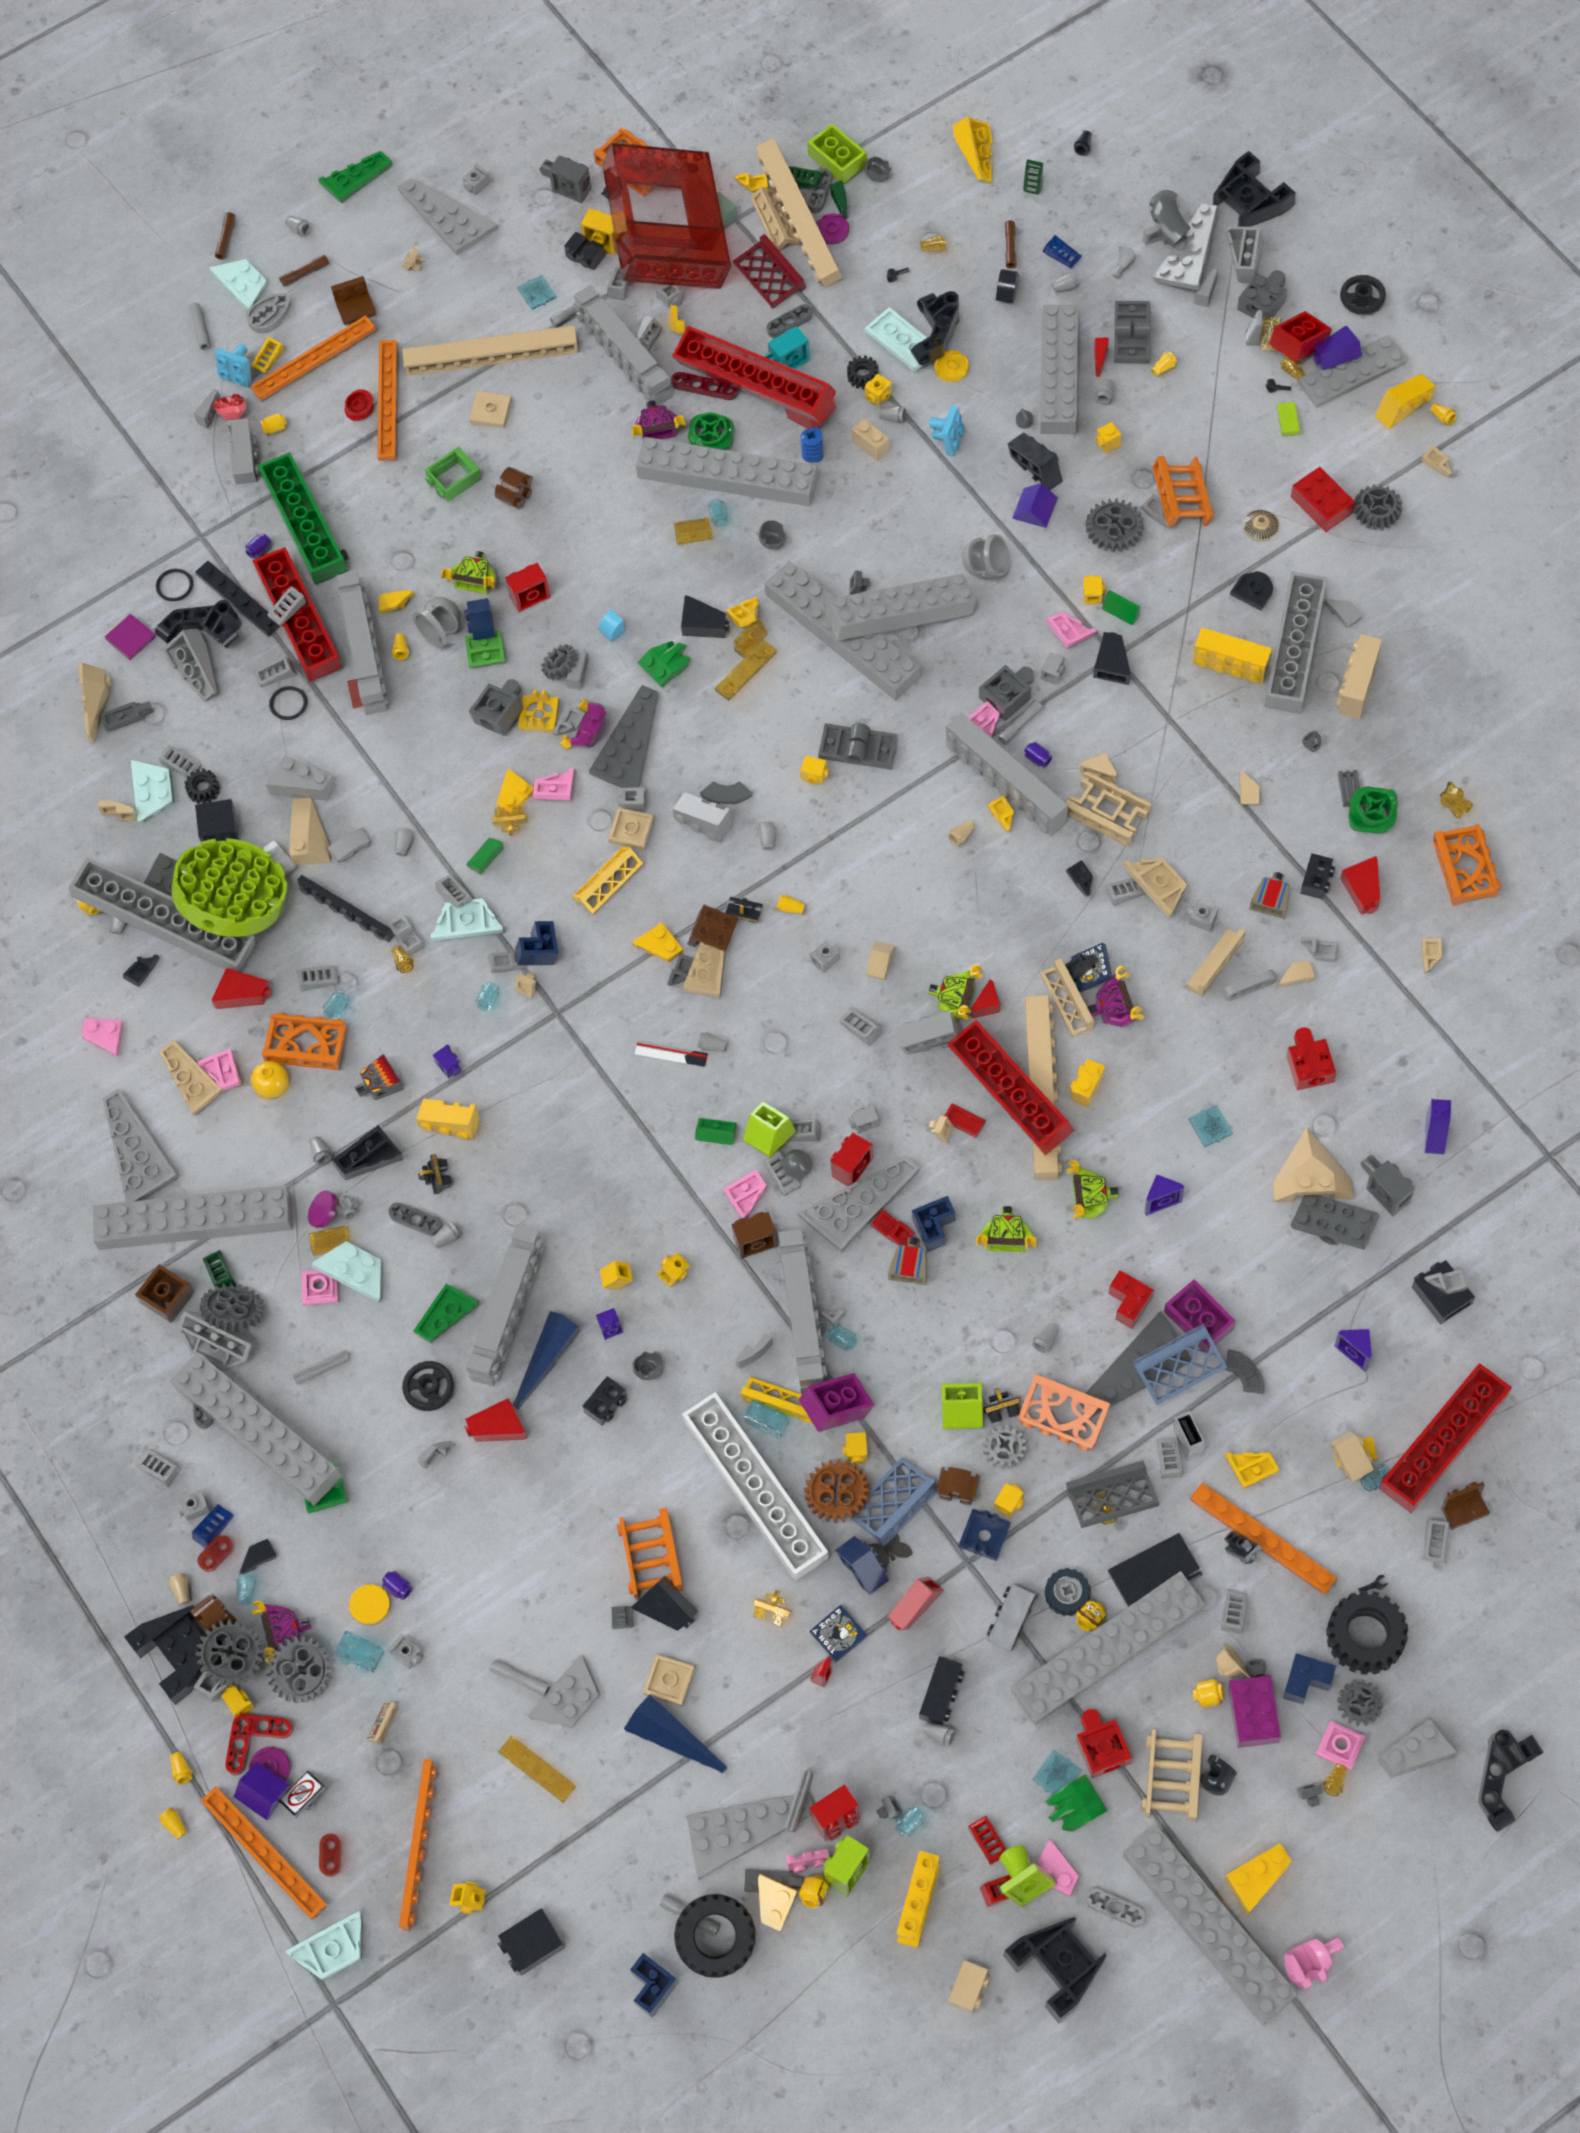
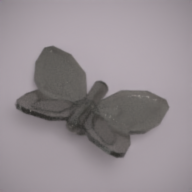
[868,1533,913,1568]

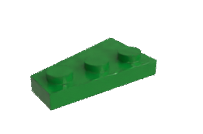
[413,1283,479,1343]

